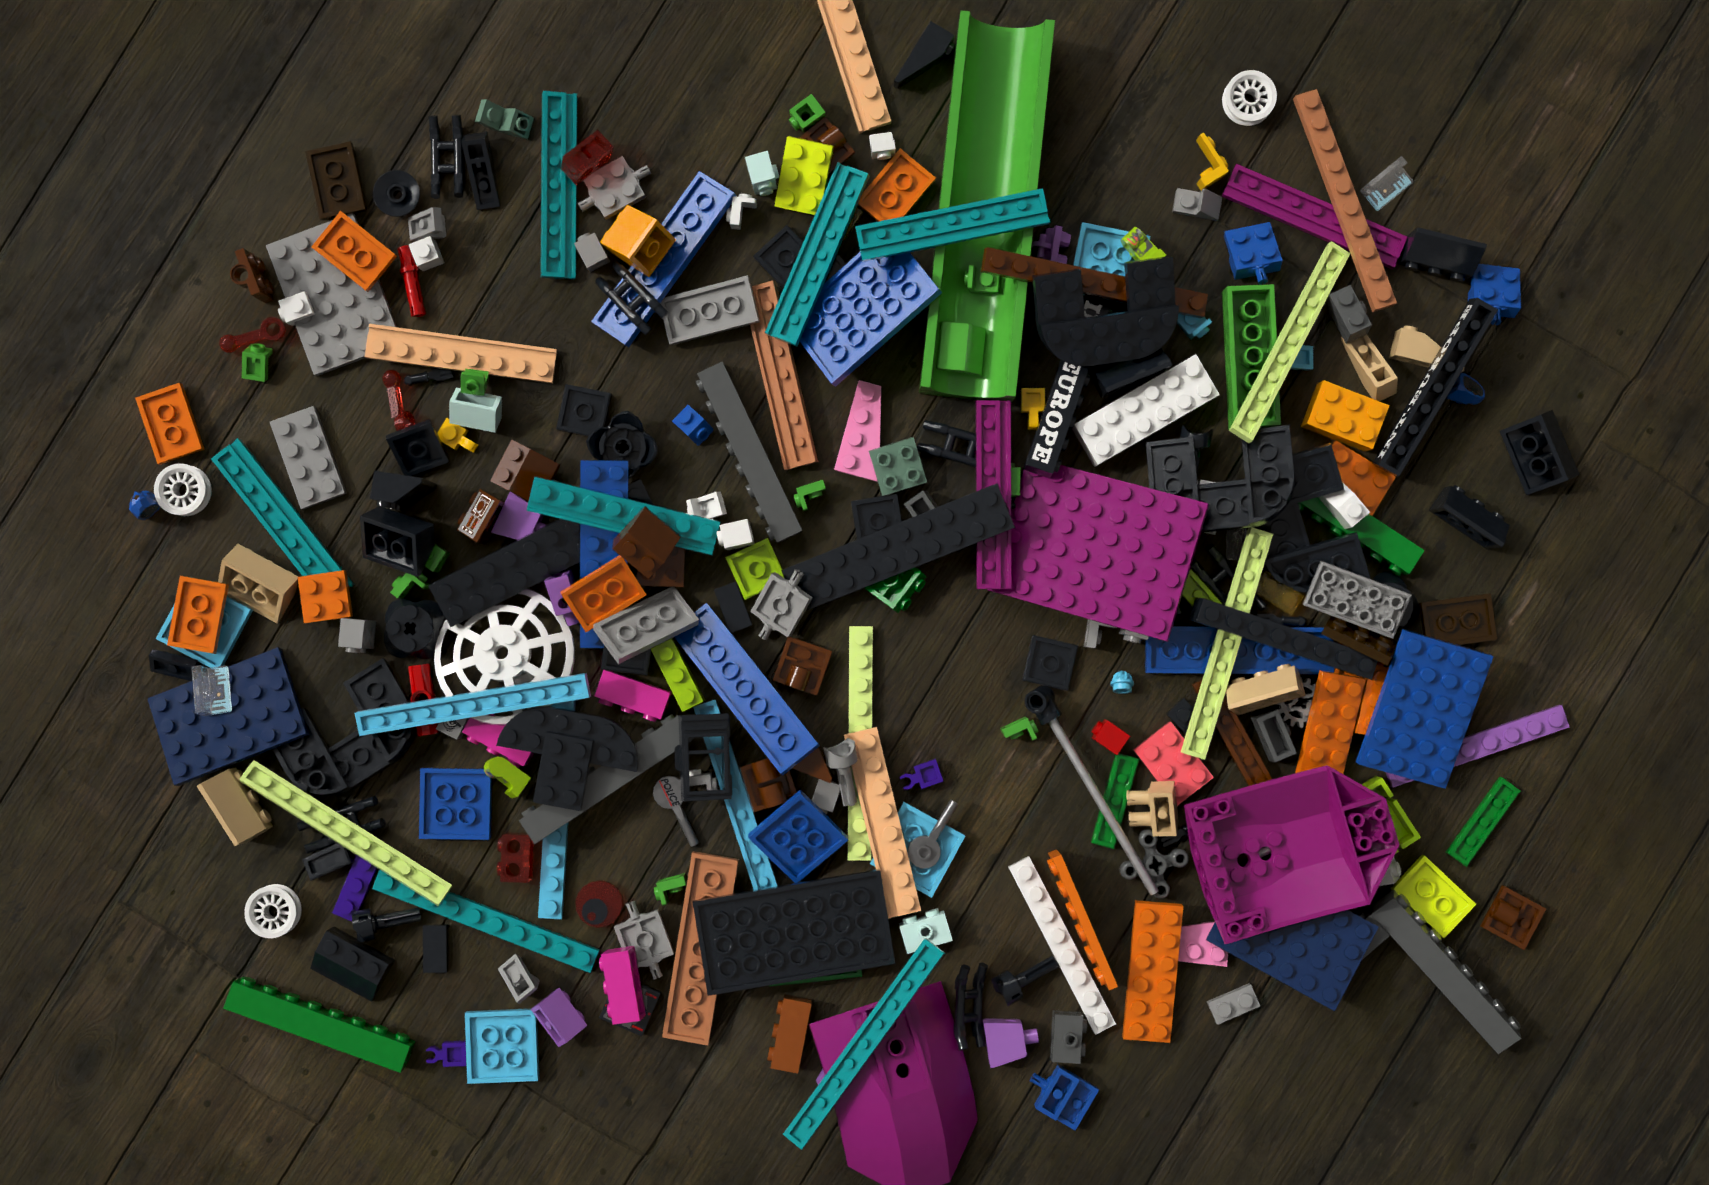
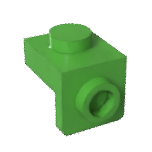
[461,369,489,396]
[390,573,429,599]

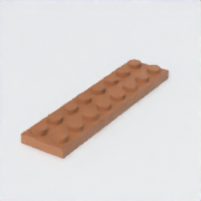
[662,851,739,1046]

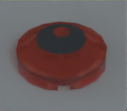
[575,880,623,928]

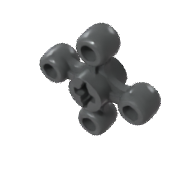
[1119,829,1189,899]

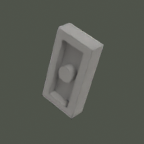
[1206,983,1260,1025]

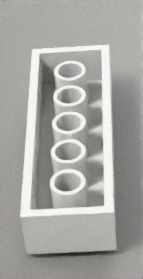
[1072,354,1220,467]

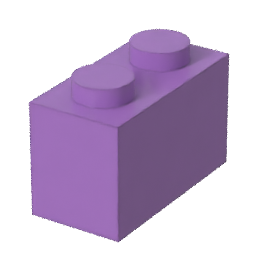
[530,988,587,1047]

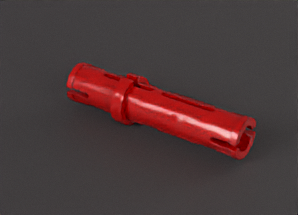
[397,245,426,317]

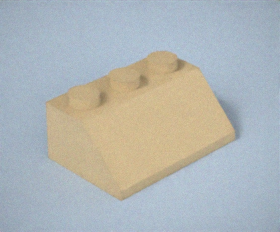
[218,544,298,624]
[1226,664,1306,715]
[197,768,273,846]

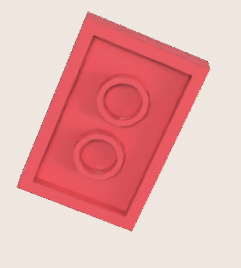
[1133,721,1214,806]

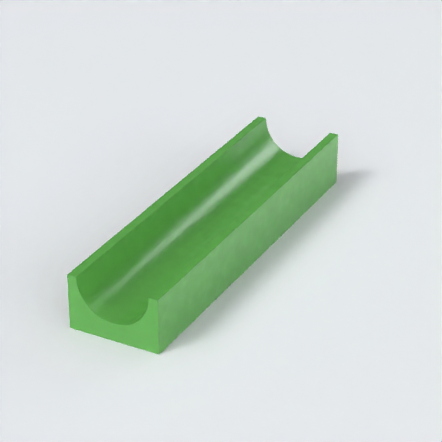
[919,10,1055,403]

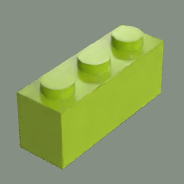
[651,638,705,712]

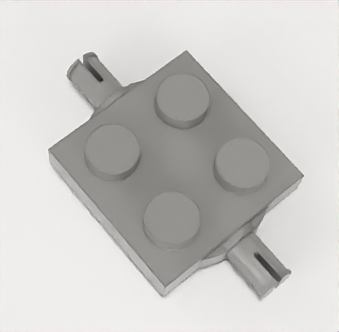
[578,156,651,220]
[750,569,813,640]
[614,901,675,979]

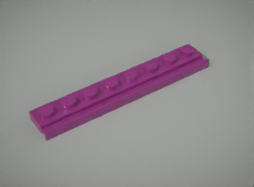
[1221,164,1407,269]
[976,400,1012,589]

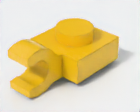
[1021,388,1045,430]
[437,418,478,453]

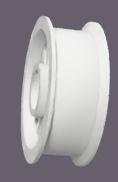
[1222,70,1277,126]
[154,464,212,516]
[244,884,302,938]

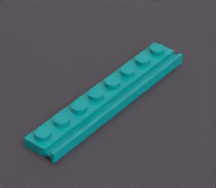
[541,91,577,280]
[765,162,870,347]
[855,188,1050,262]
[211,438,355,588]
[526,476,720,555]

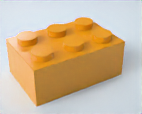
[1301,380,1390,452]

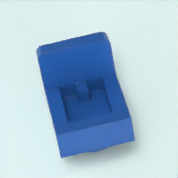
[672,405,714,446]

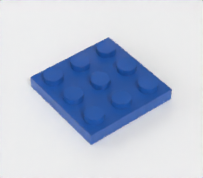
[419,768,492,840]
[748,790,848,883]

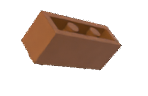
[767,994,812,1074]

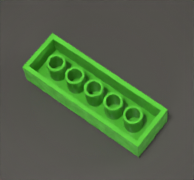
[1222,284,1281,430]

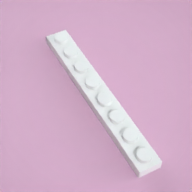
[1008,856,1116,1035]

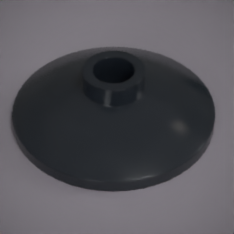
[373,170,420,217]

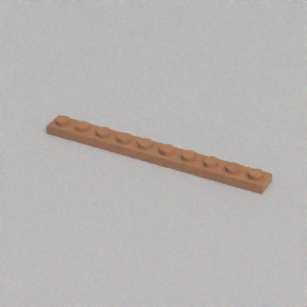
[1293,89,1397,312]

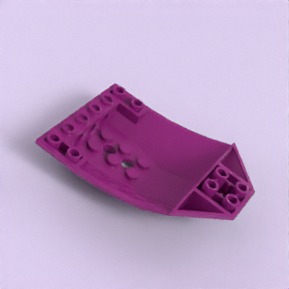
[1184,765,1400,944]
[809,981,978,1185]

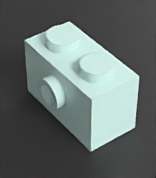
[745,151,779,196]
[449,388,502,432]
[899,908,953,954]

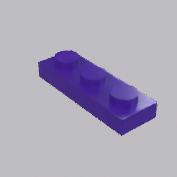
[332,855,378,921]

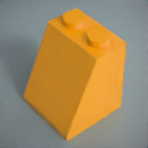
[600,205,676,277]

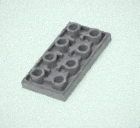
[1303,561,1412,639]

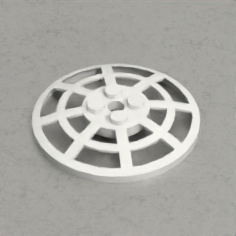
[434,589,575,725]

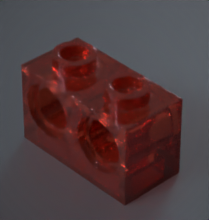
[561,130,614,186]
[497,832,534,883]

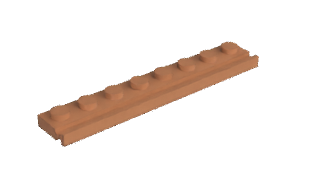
[750,280,818,470]

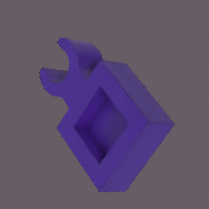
[900,759,943,789]
[426,1041,467,1067]

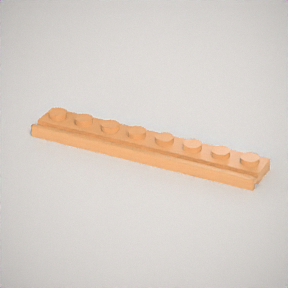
[817,0,891,134]
[365,324,557,384]
[844,727,921,919]

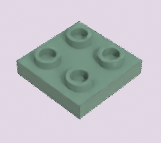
[869,437,927,496]

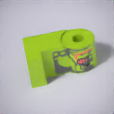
[1120,227,1166,261]
[484,756,531,798]

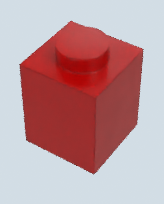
[1091,719,1130,755]

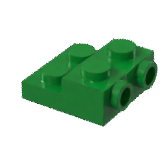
[865,567,926,613]

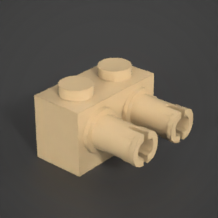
[1126,781,1179,837]

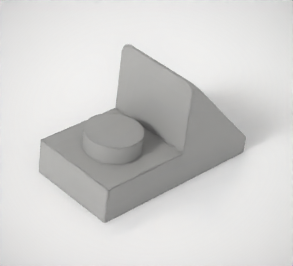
[1172,188,1222,221]
[408,207,446,241]
[1084,619,1117,648]
[498,954,540,1004]

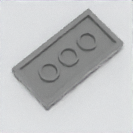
[660,275,760,345]
[270,406,347,510]
[593,587,699,664]

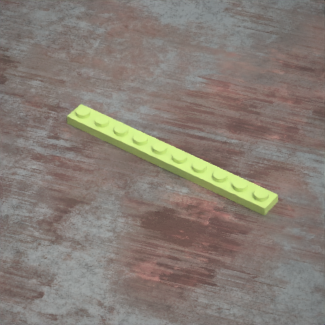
[1229,241,1350,443]
[1181,527,1273,760]
[848,626,873,861]
[239,760,452,906]

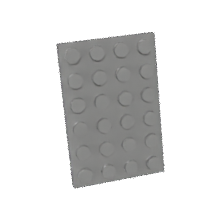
[266,213,397,376]

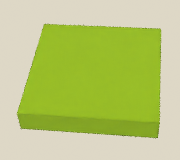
[725,538,784,600]

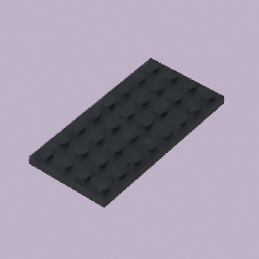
[693,869,895,996]

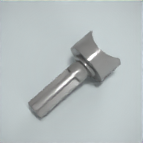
[823,738,858,806]

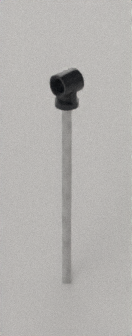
[1025,685,1159,895]

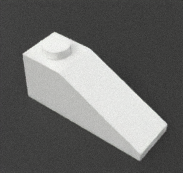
[1318,482,1370,529]

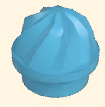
[1110,670,1134,694]

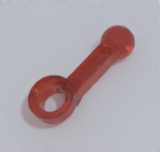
[219,317,286,353]
[382,370,416,431]

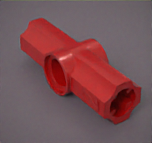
[408,664,439,736]

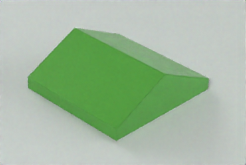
[936,322,986,376]

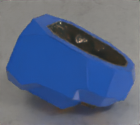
[1446,373,1485,405]
[129,491,160,520]

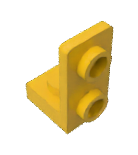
[1196,133,1229,191]

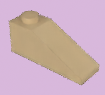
[1389,326,1465,372]
[1341,335,1398,401]

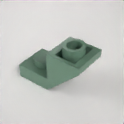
[475,99,534,140]

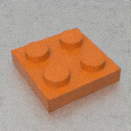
[298,570,353,624]

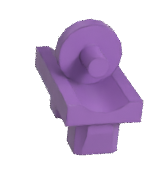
[1031,225,1071,264]

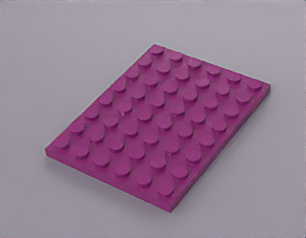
[987,465,1209,642]

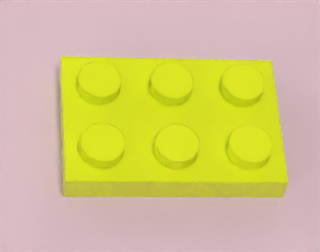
[775,136,834,215]
[1390,855,1476,938]

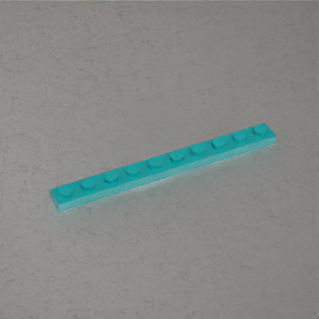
[372,870,600,973]
[783,938,945,1150]

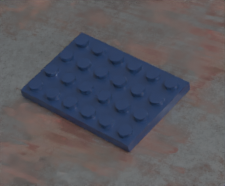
[148,647,309,786]
[1206,861,1379,1011]

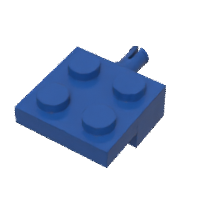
[1224,222,1283,285]
[1468,264,1521,325]
[1030,1064,1099,1130]

